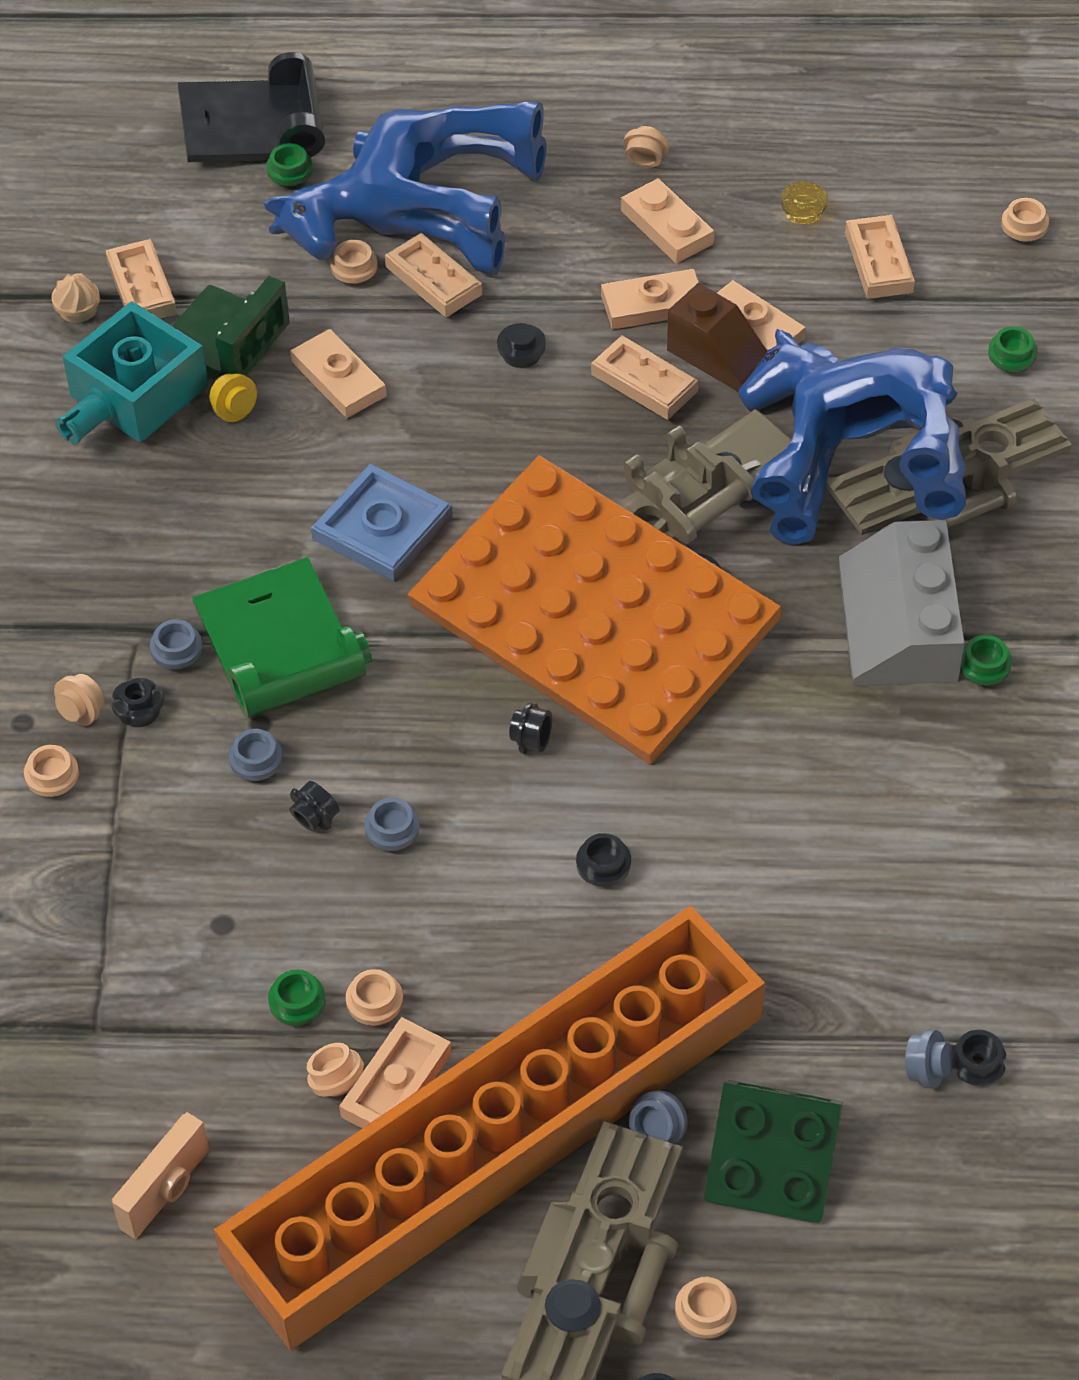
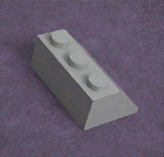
[838,520,964,686]

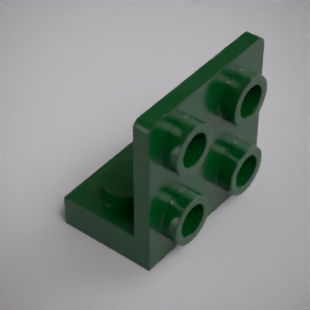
[172,276,290,377]
[704,1080,844,1223]

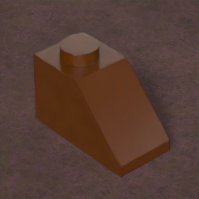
[667,283,768,392]

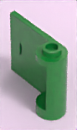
[192,557,372,718]

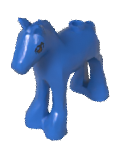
[264,101,547,275]
[738,329,966,545]

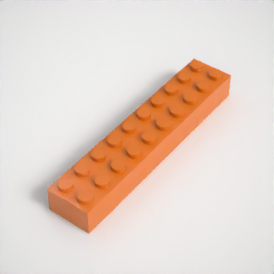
[214,905,765,1351]

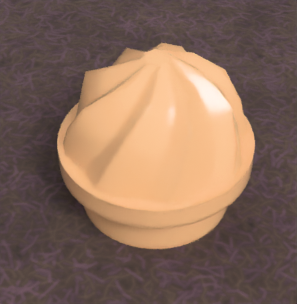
[51,273,100,323]

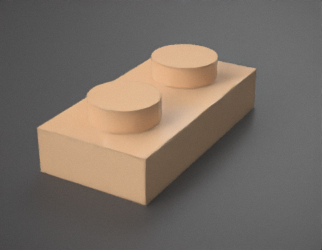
[621,178,714,264]
[339,1017,452,1128]

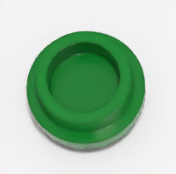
[266,144,313,186]
[988,326,1038,372]
[960,635,1012,685]
[268,969,326,1026]

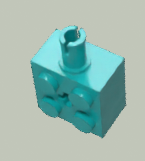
[55,301,209,445]

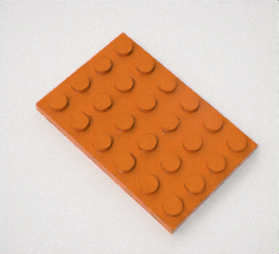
[407,455,782,765]

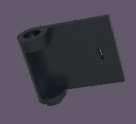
[178,52,325,162]

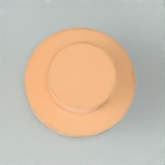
[623,126,670,168]
[1001,198,1049,241]
[330,240,378,283]
[54,674,105,726]
[24,745,79,797]
[346,969,403,1026]
[307,1043,364,1097]
[675,1277,737,1339]

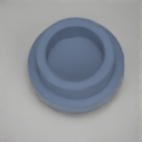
[149,619,203,669]
[228,729,283,781]
[364,798,420,851]
[905,1029,953,1089]
[629,1090,688,1145]

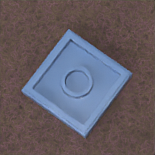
[311,464,453,582]

